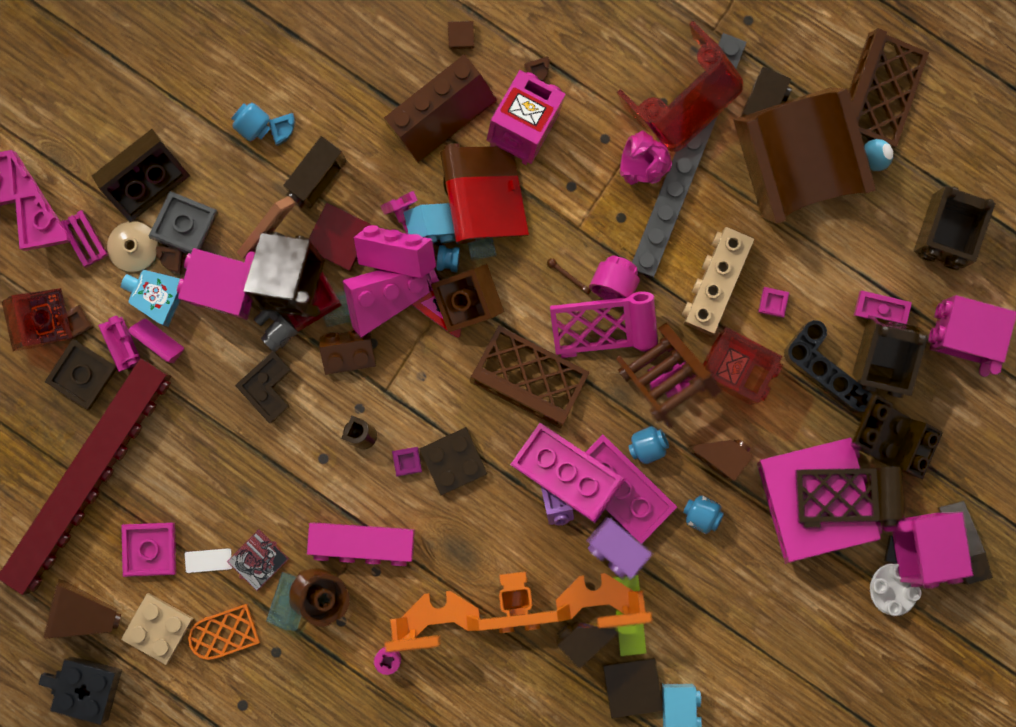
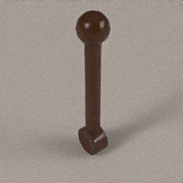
[547,258,591,295]

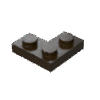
[235,351,292,424]

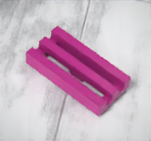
[61,210,108,267]

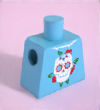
[121,270,180,327]

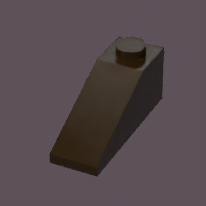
[938,501,993,585]

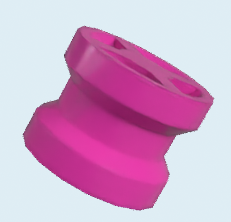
[374,647,402,675]

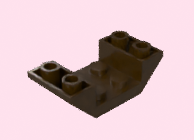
[851,394,943,480]

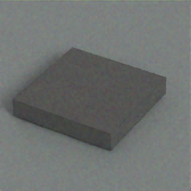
[148,191,218,254]

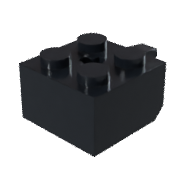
[38,657,122,725]

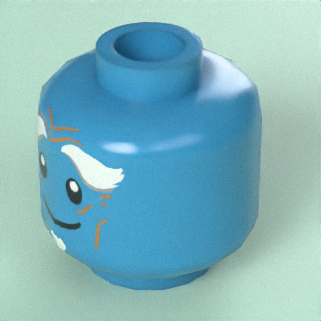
[683,495,724,534]

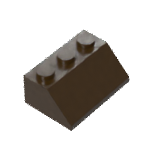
[92,129,190,223]

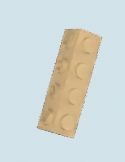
[682,227,754,336]

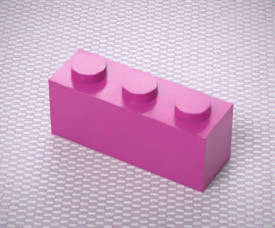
[354,225,436,278]

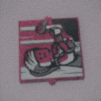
[227,529,289,591]

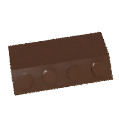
[384,54,497,163]

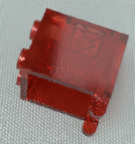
[703,327,783,405]

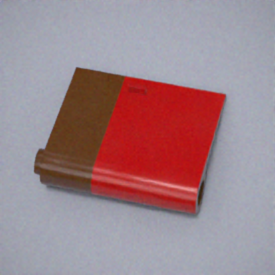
[440,144,529,244]

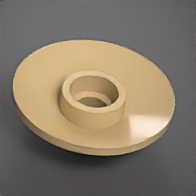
[107,221,159,272]

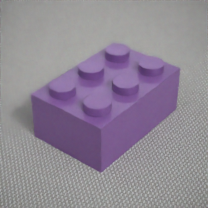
[586,517,652,579]

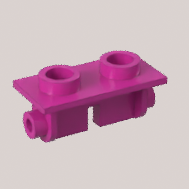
[98,316,140,372]

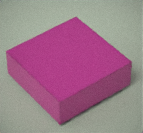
[758,287,789,318]

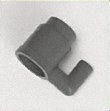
[254,310,299,352]

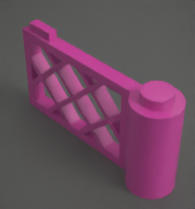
[550,292,658,358]

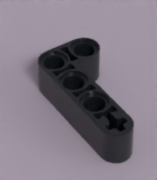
[784,320,872,413]

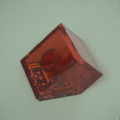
[2,288,72,352]

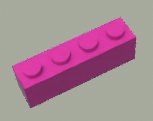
[307,522,415,566]

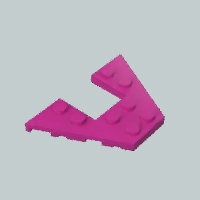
[0,150,72,251]

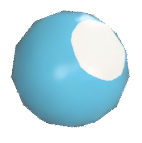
[864,139,893,171]

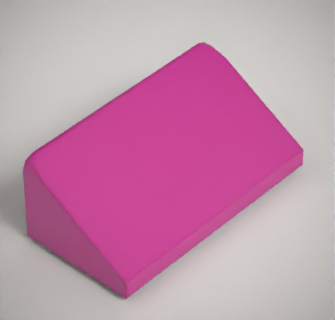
[128,319,184,363]

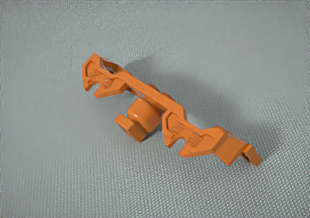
[385,571,652,652]

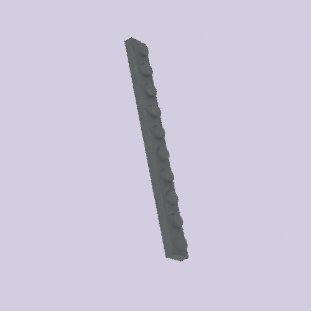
[632,33,747,278]

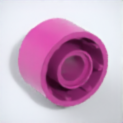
[589,256,640,300]

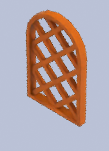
[188,604,260,660]

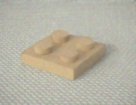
[121,593,194,665]

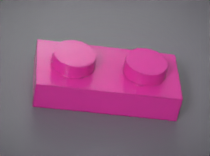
[854,290,912,324]

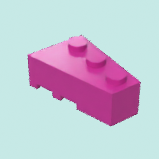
[342,269,430,337]

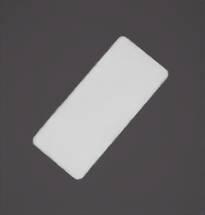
[185,549,232,573]

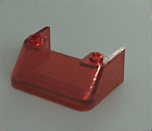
[617,21,744,152]

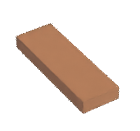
[237,196,296,259]

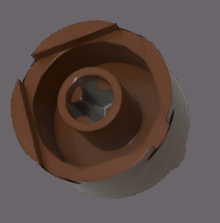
[289,568,350,627]

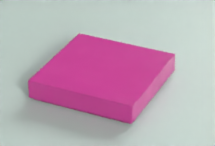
[121,522,176,577]

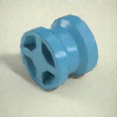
[437,245,460,273]

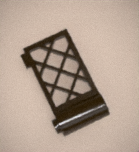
[795,467,905,528]

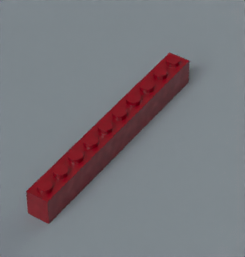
[0,358,172,595]

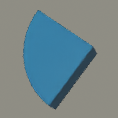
[269,113,295,146]

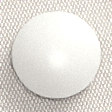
[870,563,921,616]

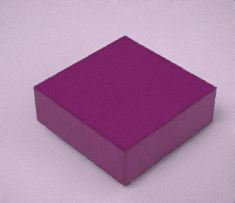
[392,447,422,477]

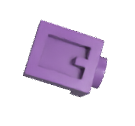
[541,487,574,525]

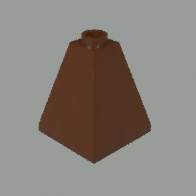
[43,579,121,639]

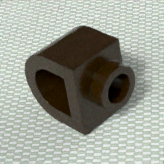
[341,416,377,450]

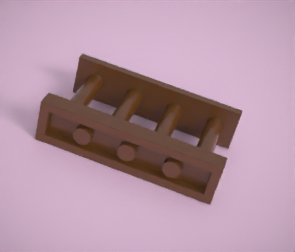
[616,323,722,429]

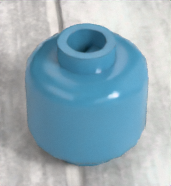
[231,103,270,141]
[629,426,669,464]

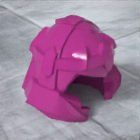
[620,130,672,185]

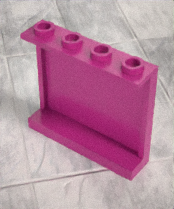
[757,438,882,564]

